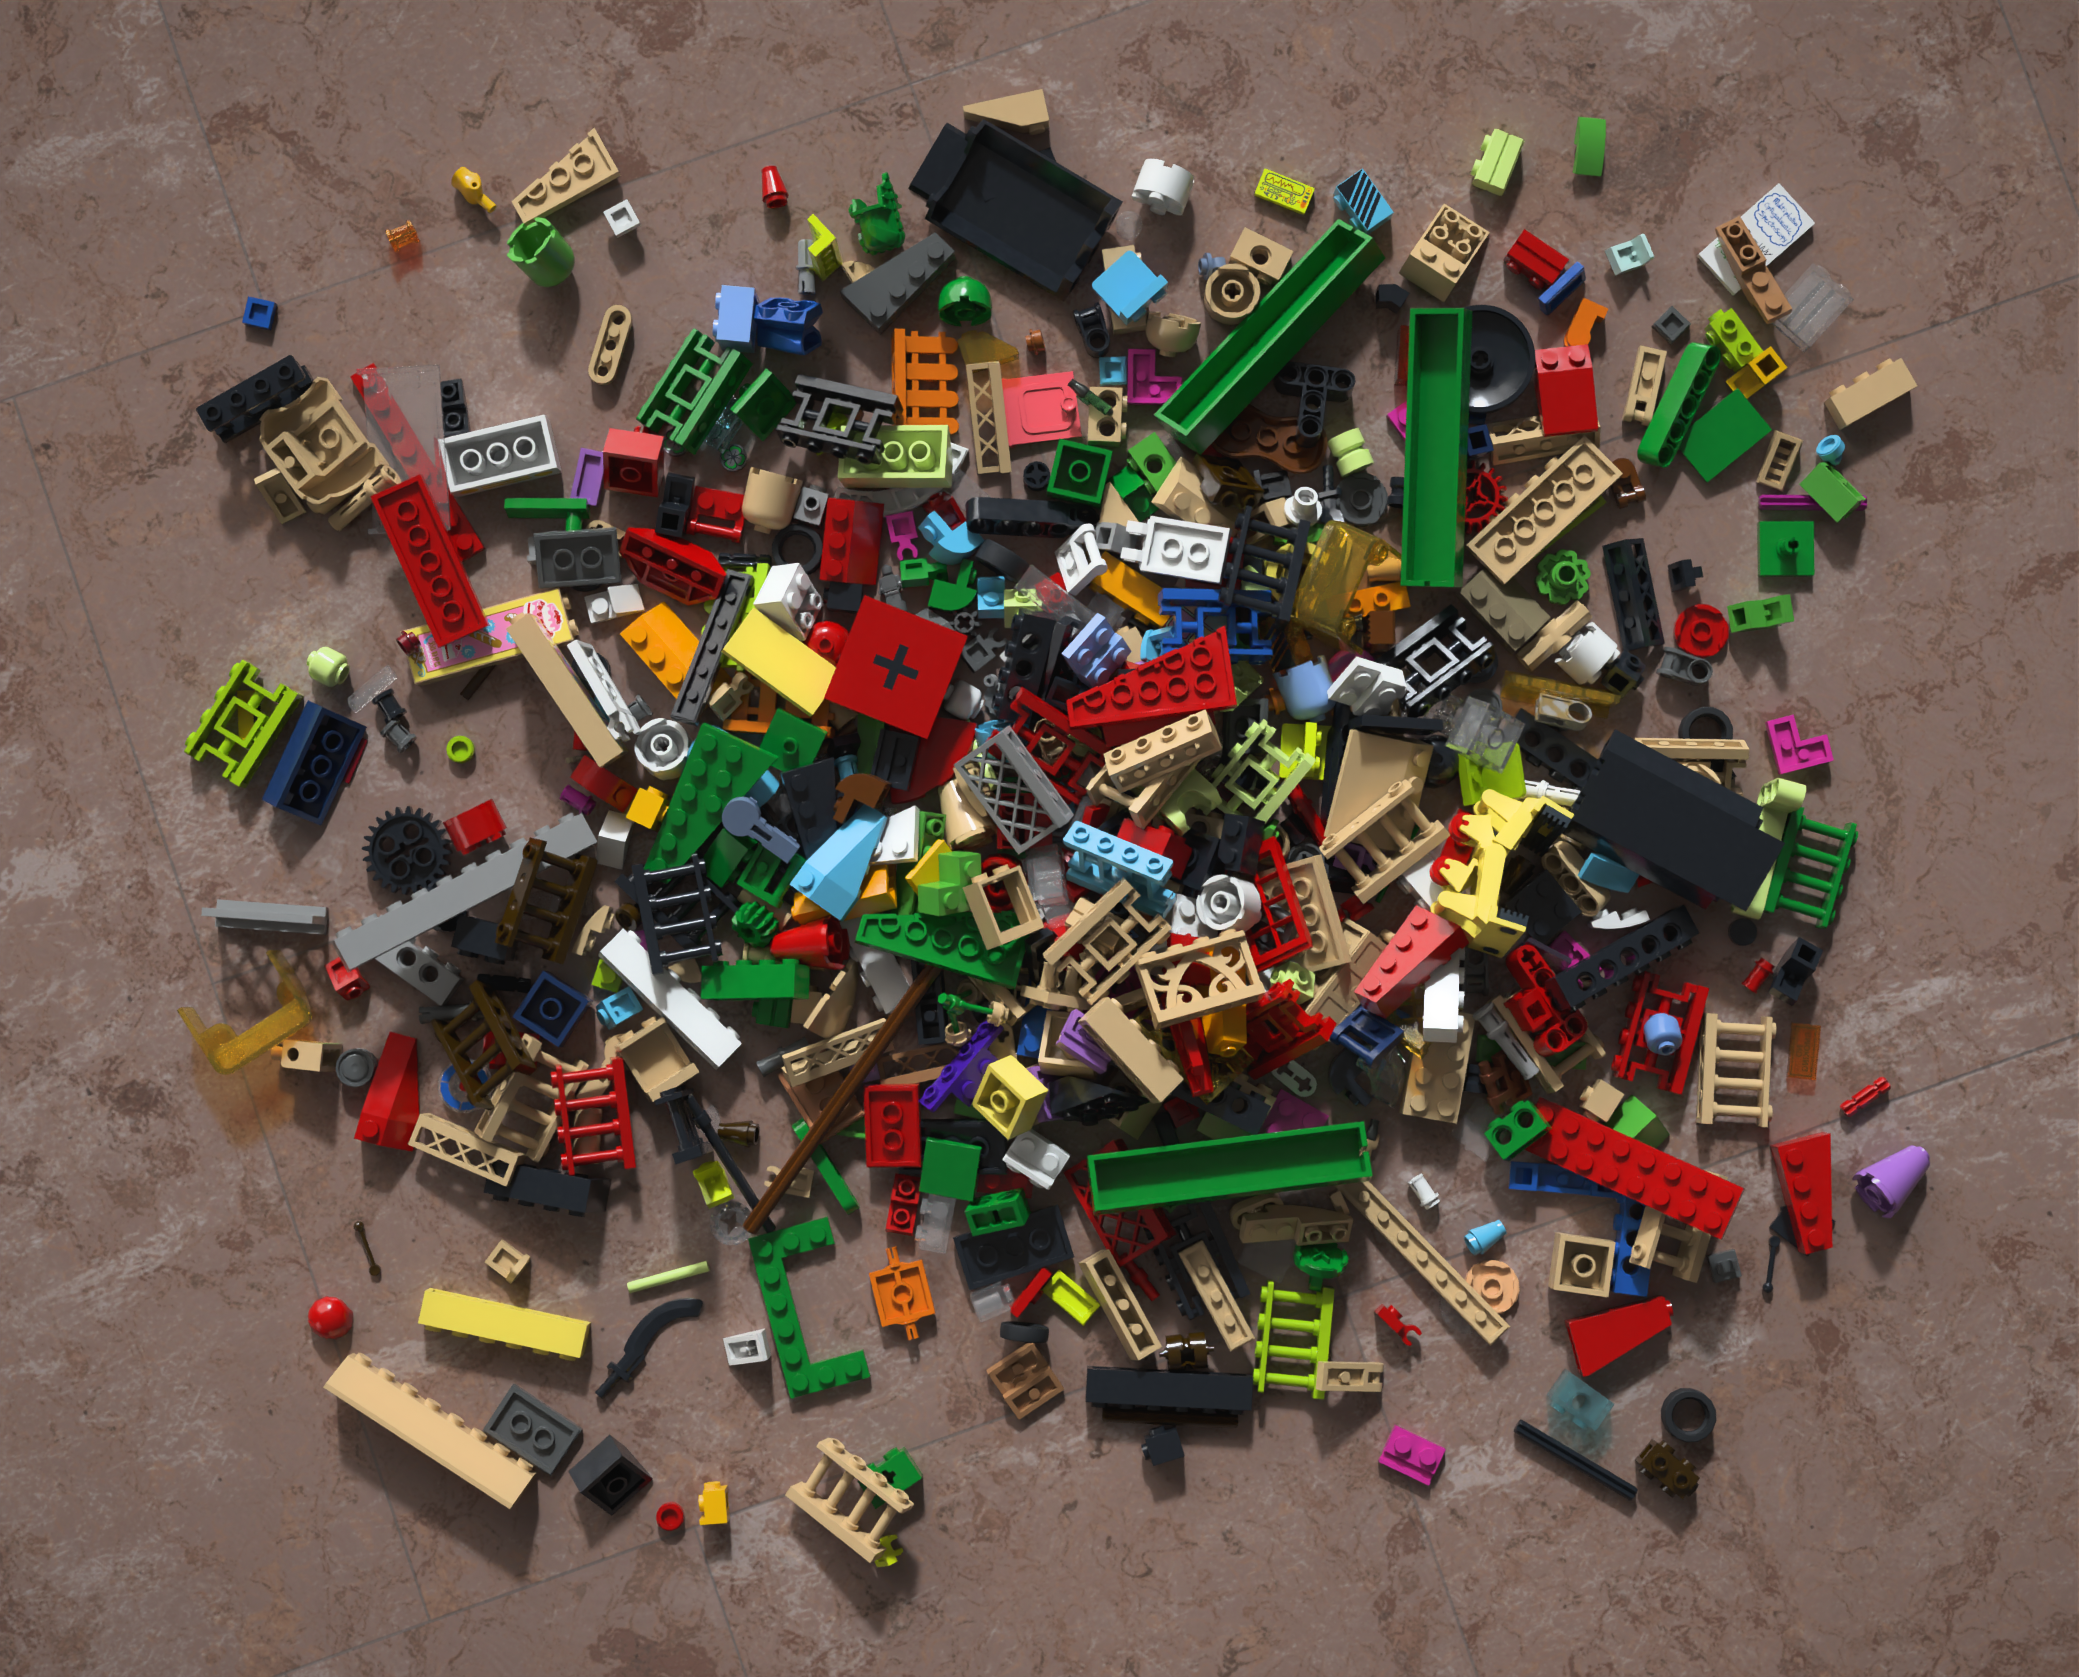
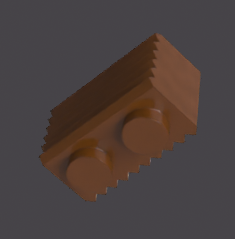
[1363,611,1396,655]

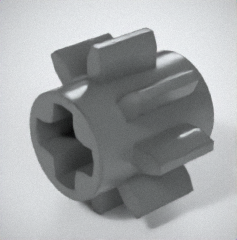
[948,607,982,637]

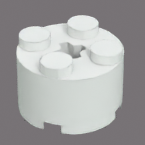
[1131,159,1194,215]
[1555,622,1620,685]
[635,718,693,780]
[1196,875,1261,932]

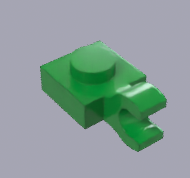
[900,558,948,588]

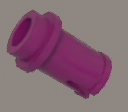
[559,785,596,816]

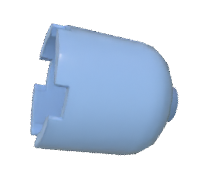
[1273,655,1336,723]

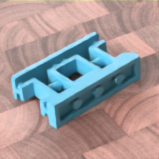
[1063,821,1176,919]

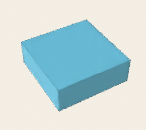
[1099,356,1127,386]

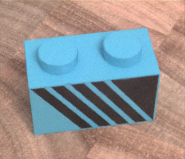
[1333,168,1394,235]

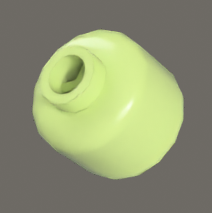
[307,647,350,687]

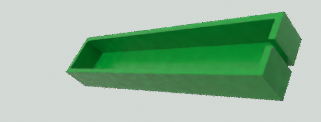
[1154,219,1385,455]
[1400,308,1472,587]
[1086,1121,1372,1216]

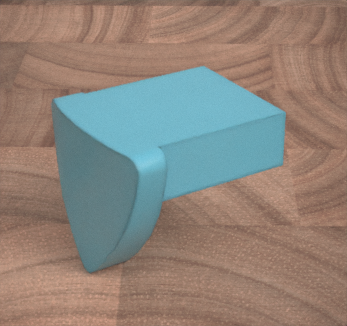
[1140,625,1186,662]

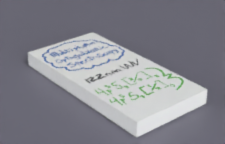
[1697,183,1815,296]

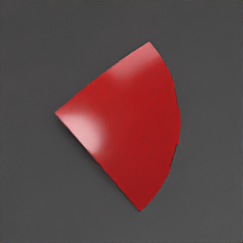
[889,717,978,804]

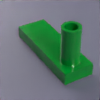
[504,498,590,531]

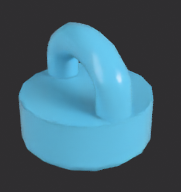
[1816,435,1845,466]

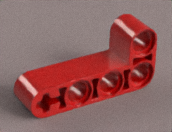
[1506,945,1588,1057]

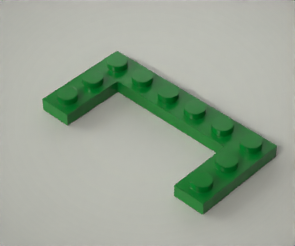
[748,1216,871,1399]

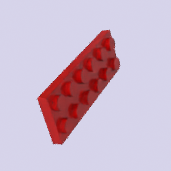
[370,474,490,648]

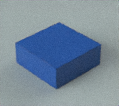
[242,296,277,331]

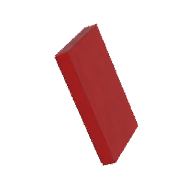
[863,1084,922,1168]

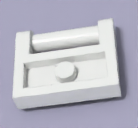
[1054,524,1108,596]

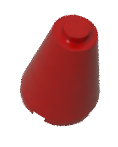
[770,915,850,970]

